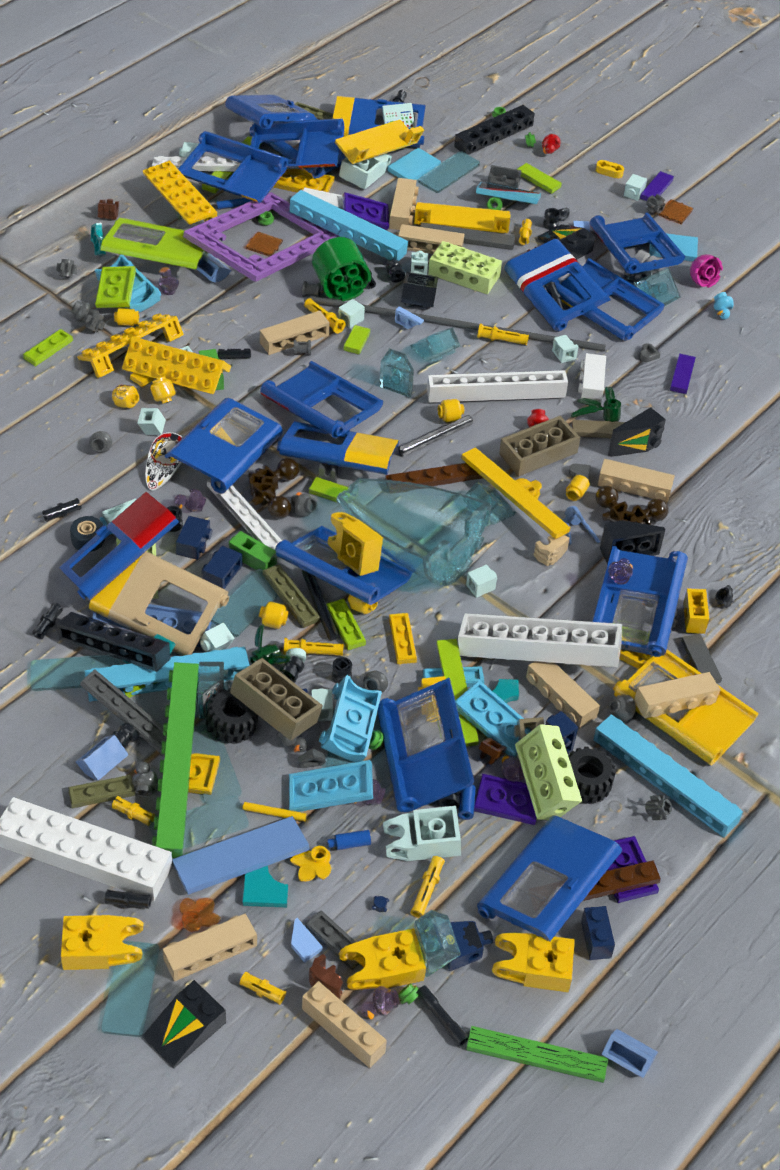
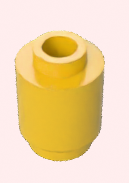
[114,308,139,326]
[566,475,590,501]

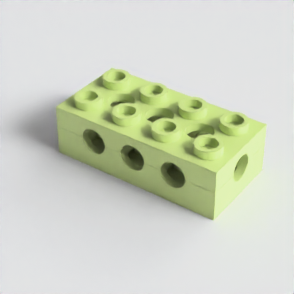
[428,241,502,295]
[515,724,582,820]

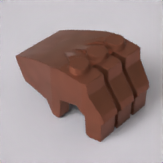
[98,199,119,220]
[309,954,343,999]

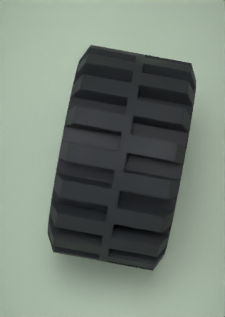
[205,688,259,743]
[568,747,616,804]

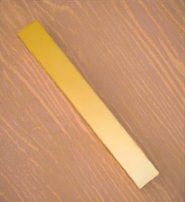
[461,447,570,539]

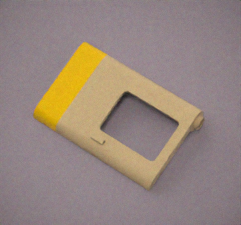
[89,551,230,656]

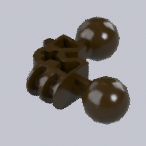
[248,458,299,519]
[595,486,669,525]

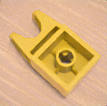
[328,512,383,576]
[61,915,144,970]
[339,928,426,990]
[492,933,575,992]

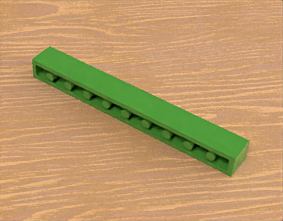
[152,662,199,858]

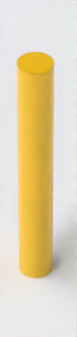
[243,802,307,822]

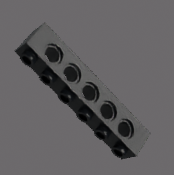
[454,105,535,156]
[57,612,171,672]

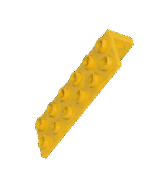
[335,120,424,164]
[143,161,217,224]
[414,202,511,233]
[77,313,184,378]
[122,336,231,395]

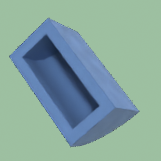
[196,252,231,282]
[76,735,129,781]
[601,1029,658,1078]

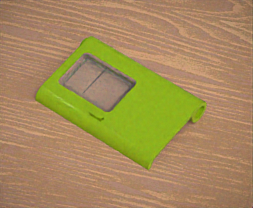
[101,218,205,269]

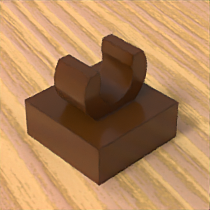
[479,738,507,764]

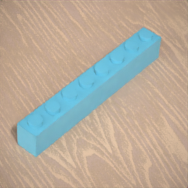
[289,190,408,261]
[85,647,250,702]
[593,714,743,838]

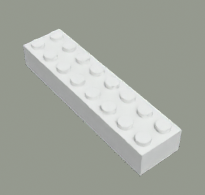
[458,613,622,667]
[0,797,173,901]

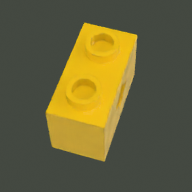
[683,588,709,634]

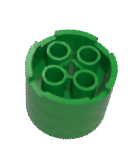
[312,237,371,301]

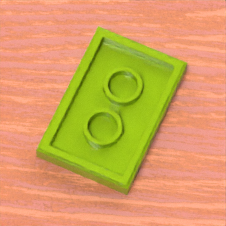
[95,266,136,308]

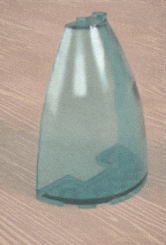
[336,478,492,586]

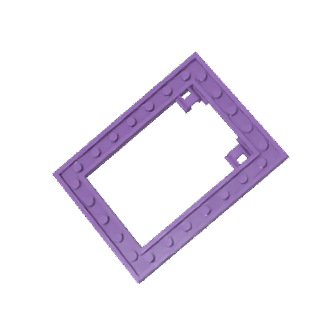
[183,192,341,282]

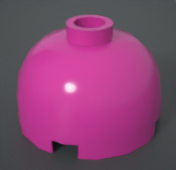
[690,254,723,288]

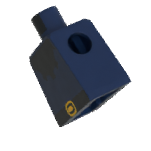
[437,921,493,971]

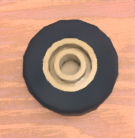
[70,516,105,552]

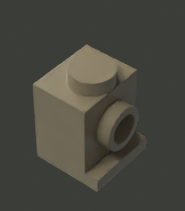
[514,717,544,741]

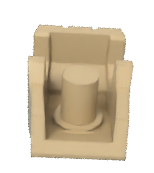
[534,535,570,566]

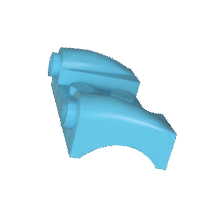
[95,255,161,313]
[319,675,382,762]

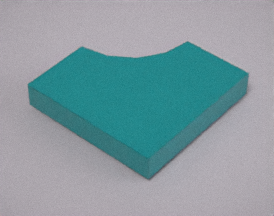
[243,866,288,908]

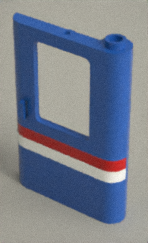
[504,239,610,331]

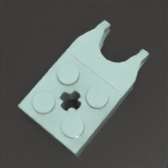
[339,154,392,189]
[383,806,461,861]

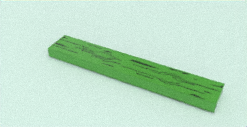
[466,1026,608,1083]

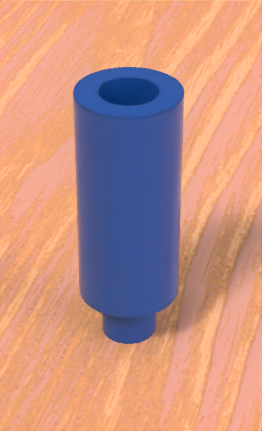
[458,784,476,820]
[327,830,371,850]

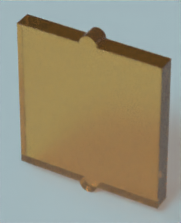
[659,199,693,225]
[246,232,283,257]

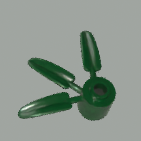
[571,386,621,422]
[250,625,291,665]

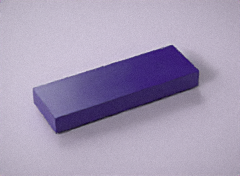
[640,171,674,201]
[670,353,696,394]

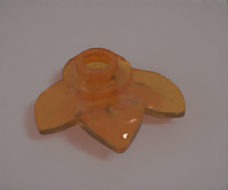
[179,898,221,932]

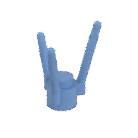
[563,506,600,545]

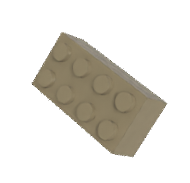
[499,416,580,477]
[230,658,323,741]

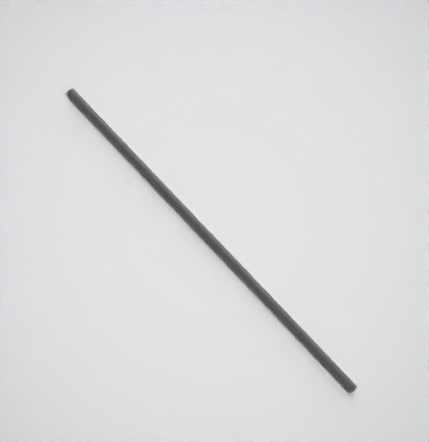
[310,296,606,351]

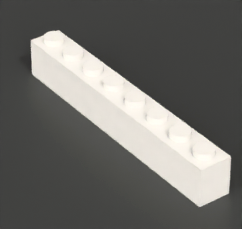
[427,370,568,402]

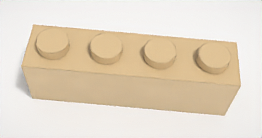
[389,178,419,230]
[398,224,464,254]
[260,311,329,355]
[597,459,675,502]
[526,661,600,729]
[634,672,720,718]
[163,913,257,982]
[302,981,387,1068]

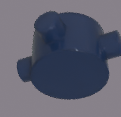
[372,896,389,912]

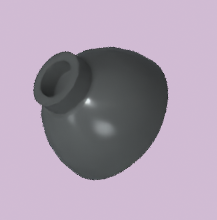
[608,694,636,723]

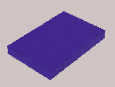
[342,192,389,230]
[474,773,537,825]
[607,836,659,903]

